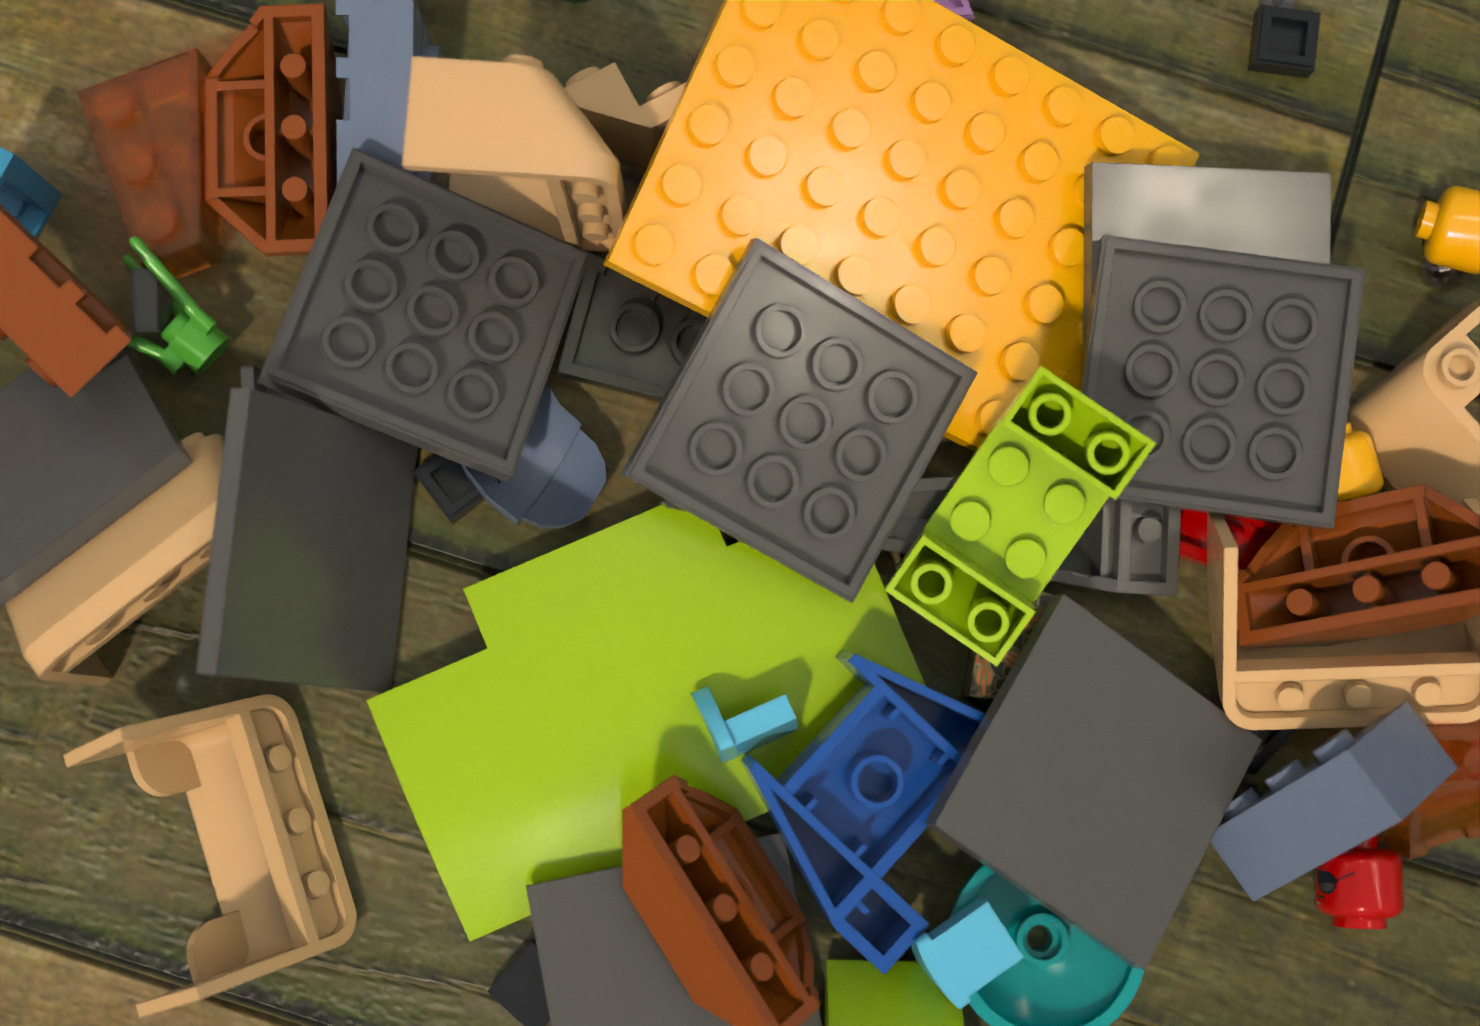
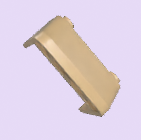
[402,55,628,255]
[1347,299,1480,505]
[5,432,225,686]
[1207,498,1480,730]
[63,694,357,1018]

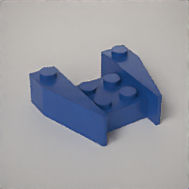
[740,650,985,975]

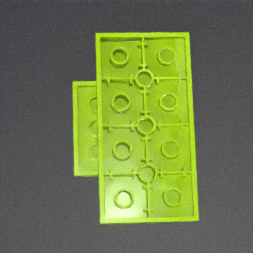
[366,505,926,941]

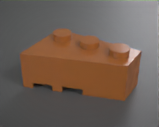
[0,204,134,398]

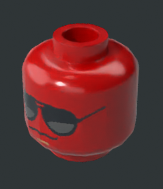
[1314,835,1404,929]

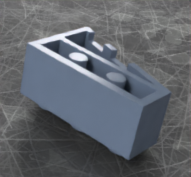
[335,0,443,184]
[1210,701,1458,902]

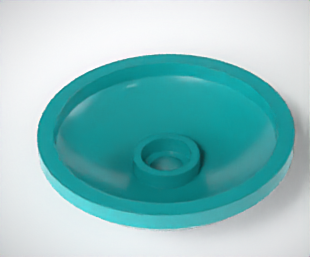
[950,864,1145,1026]

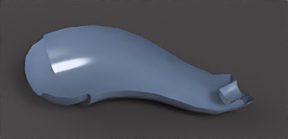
[461,382,607,528]

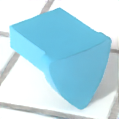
[691,686,798,763]
[911,896,1024,1009]

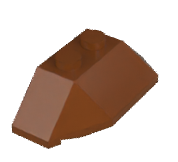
[204,3,342,257]
[1237,483,1480,648]
[622,774,820,1026]

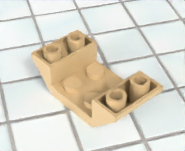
[564,62,686,168]

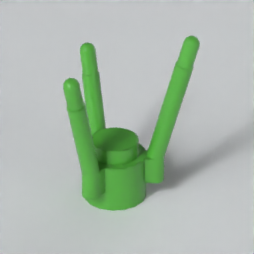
[123,236,231,376]

